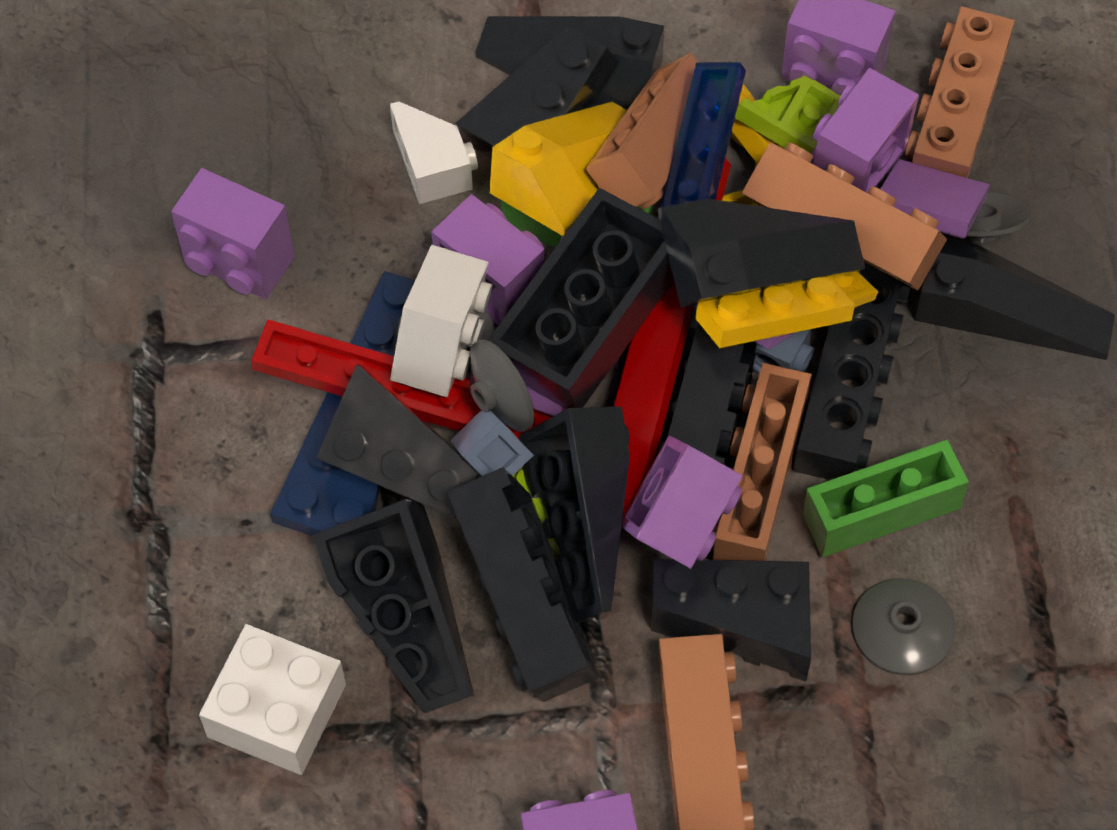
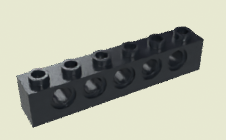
[794,262,911,480]

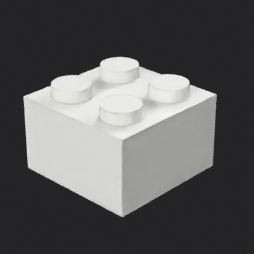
[390,245,492,397]
[199,624,346,775]

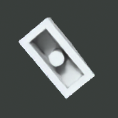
[390,101,478,204]

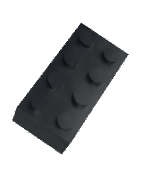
[488,187,674,409]

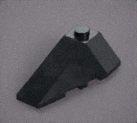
[476,16,664,110]
[658,199,865,308]
[915,239,1115,360]
[520,406,630,622]
[313,499,474,713]

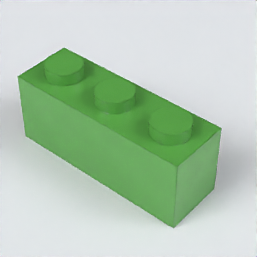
[802,439,969,558]

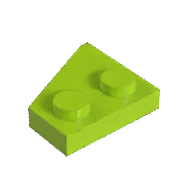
[732,76,841,154]

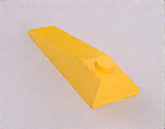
[490,102,627,237]

